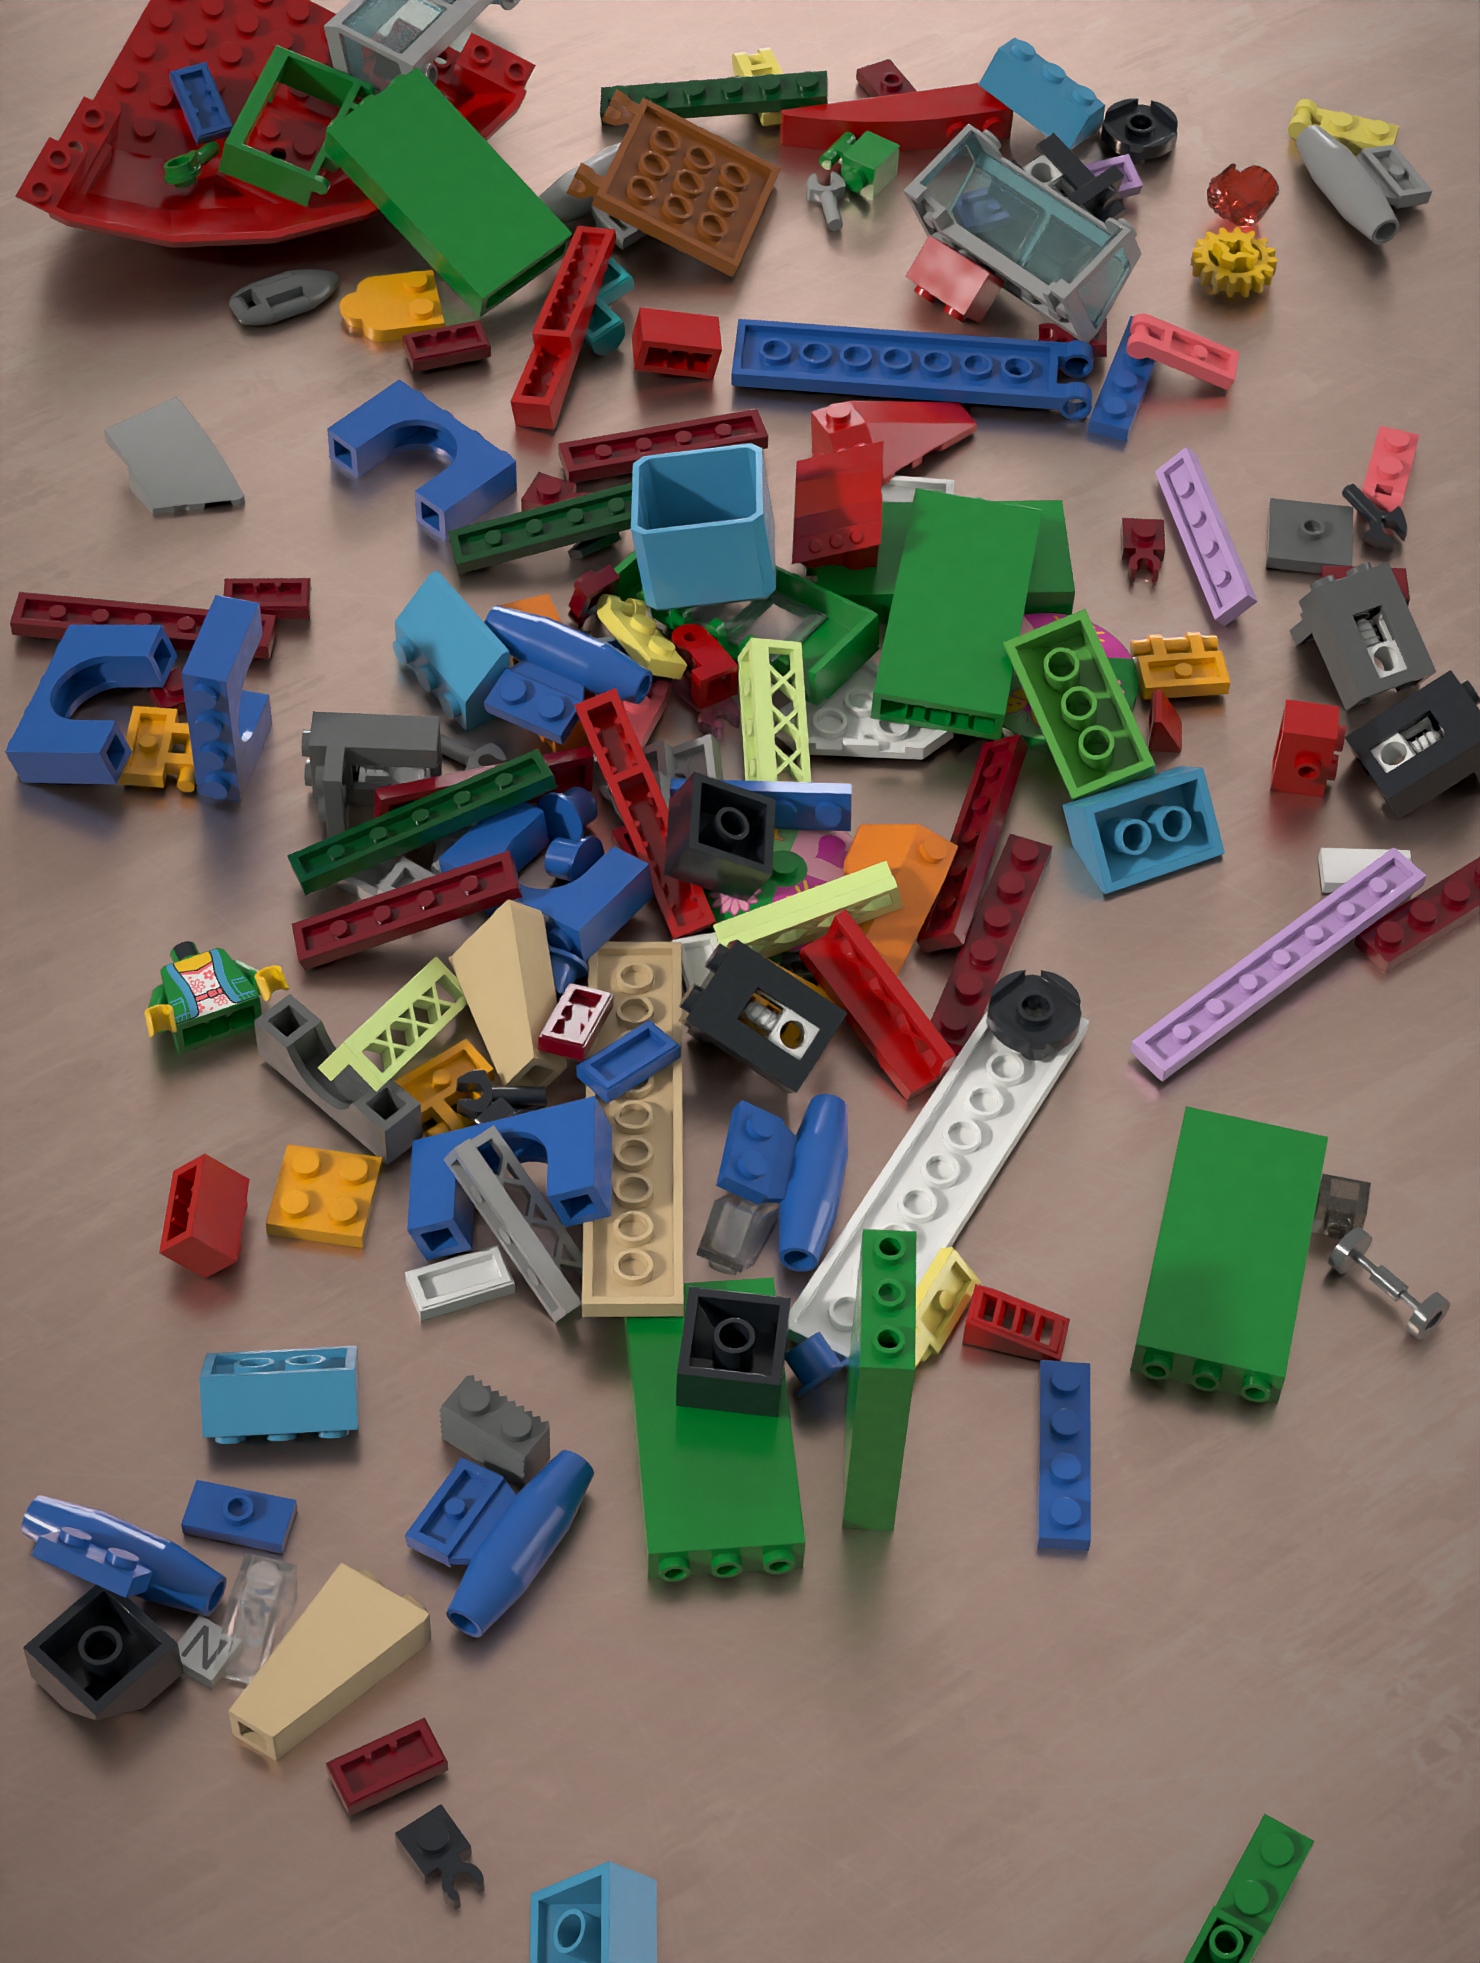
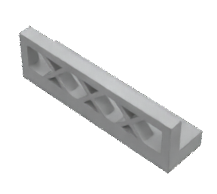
[443,1125,583,1323]

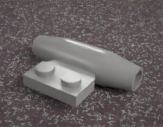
[1296,125,1432,244]
[539,142,647,250]

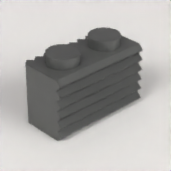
[439,1375,550,1488]

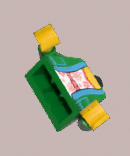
[144,941,289,1055]

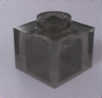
[1312,1174,1371,1240]

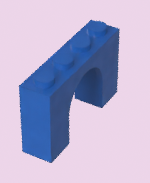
[327,379,517,542]
[181,595,272,802]
[5,625,178,784]
[438,802,654,962]
[407,1096,612,1260]

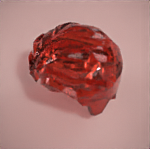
[1207,163,1280,227]

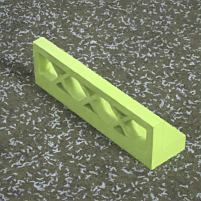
[737,638,811,782]
[713,861,903,958]
[318,957,468,1092]

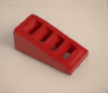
[962,1284,1070,1361]

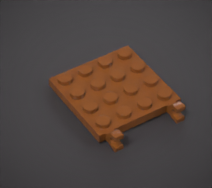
[566,89,781,277]

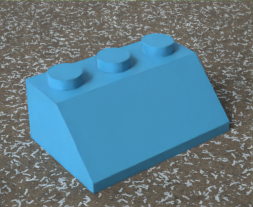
[978,37,1105,150]
[393,570,510,732]
[1062,766,1225,894]
[199,1346,359,1444]
[530,1861,657,1963]

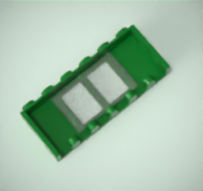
[613,550,880,706]

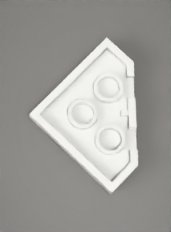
[773,659,954,760]

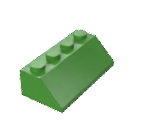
[1003,609,1155,801]

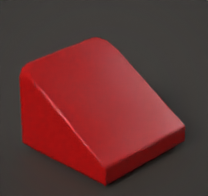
[1148,689,1182,753]

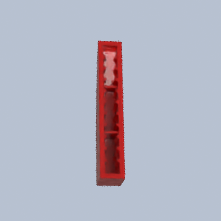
[780,83,1013,152]

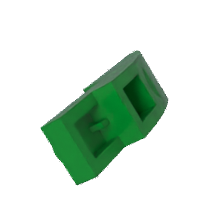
[1183,1814,1314,1963]

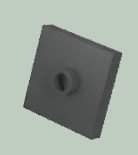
[1266,498,1353,573]

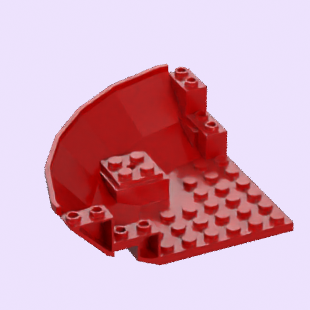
[15,0,536,248]

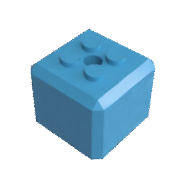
[631,443,776,612]

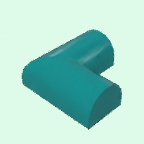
[546,256,635,355]

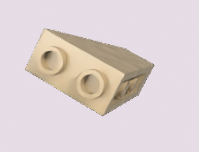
[449,899,567,1087]
[229,1563,431,1761]

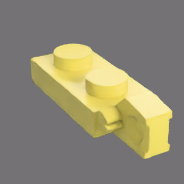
[915,1247,981,1368]

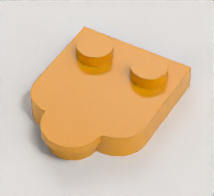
[339,270,445,342]

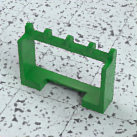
[218,45,376,207]

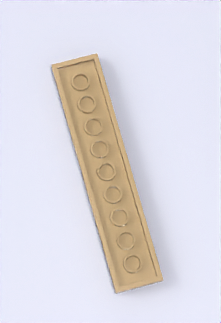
[582,942,684,1317]

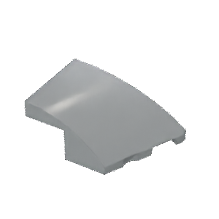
[104,397,245,515]
[593,734,724,823]

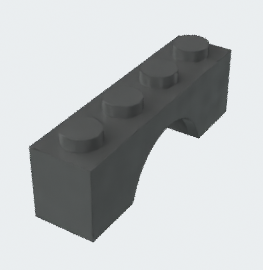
[254,994,423,1165]

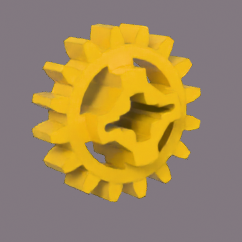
[1190,227,1278,298]

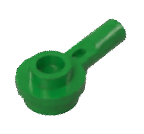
[163,141,221,189]

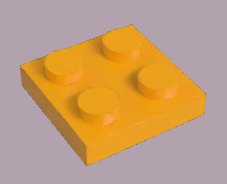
[266,1144,383,1248]

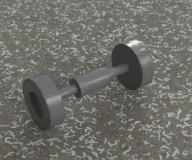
[1328,1227,1451,1340]

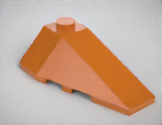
[843,824,958,976]

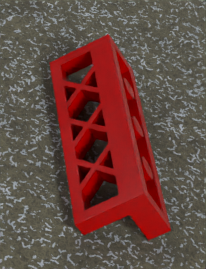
[799,910,956,1101]

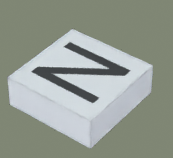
[178,1615,244,1689]

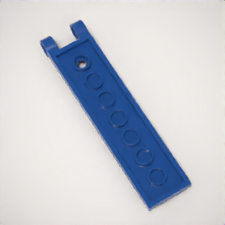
[731,319,1094,420]

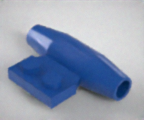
[484,605,653,745]
[716,1094,848,1272]
[405,1450,594,1637]
[21,1495,227,1616]

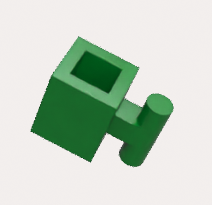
[819,131,900,200]

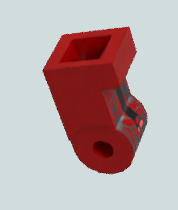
[672,624,738,709]

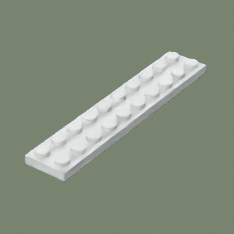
[788,1007,1089,1369]

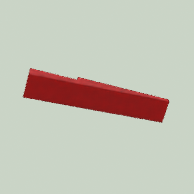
[510,226,617,430]
[574,688,717,939]

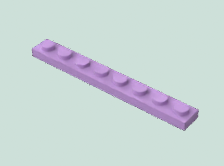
[1130,847,1426,1082]

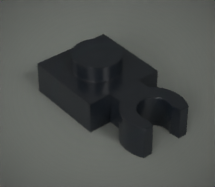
[395,1804,485,1909]

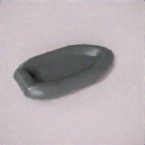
[229,269,340,326]

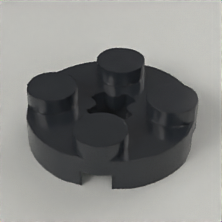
[1101,98,1178,165]
[986,970,1082,1061]

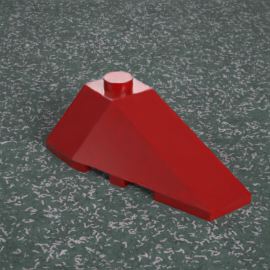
[811,401,977,486]

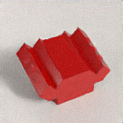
[792,441,884,570]

